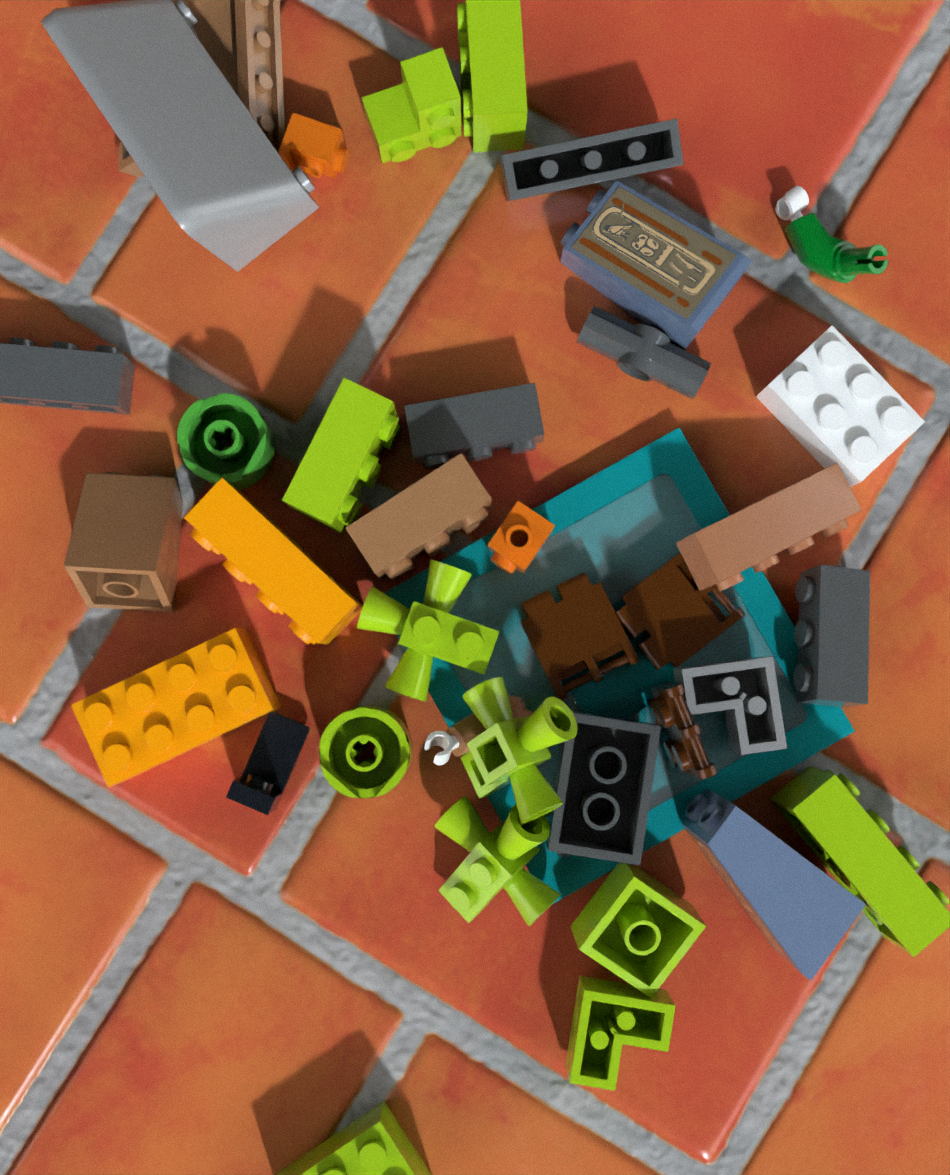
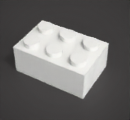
[756,325,925,487]

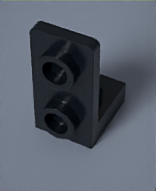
[226,711,310,815]

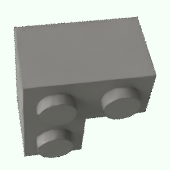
[673,656,787,755]

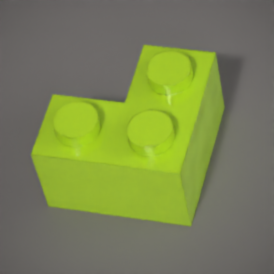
[361,47,462,163]
[565,975,676,1091]

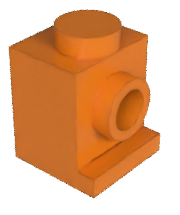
[278,112,350,178]

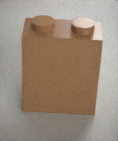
[64,471,183,613]

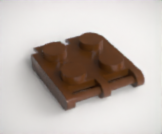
[615,552,746,670]
[519,572,639,700]
[647,682,718,780]

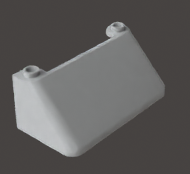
[41,0,319,272]

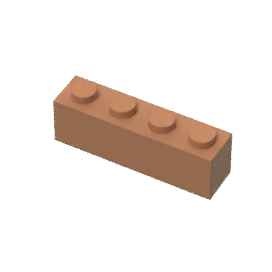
[676,463,861,592]

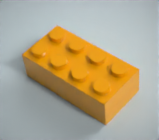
[184,478,363,645]
[71,628,281,787]

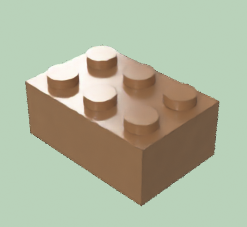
[346,453,492,581]

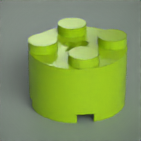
[319,705,413,798]

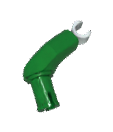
[775,186,888,283]

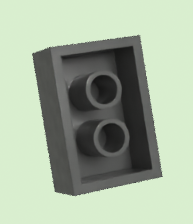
[545,710,661,865]

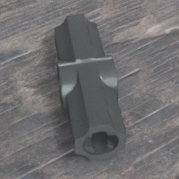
[576,306,711,399]

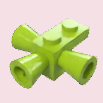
[357,559,499,702]
[461,677,578,824]
[434,796,561,927]

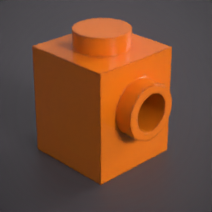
[487,501,555,575]

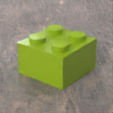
[570,862,706,998]

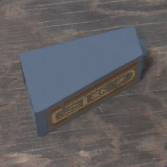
[560,180,752,350]
[681,788,866,981]

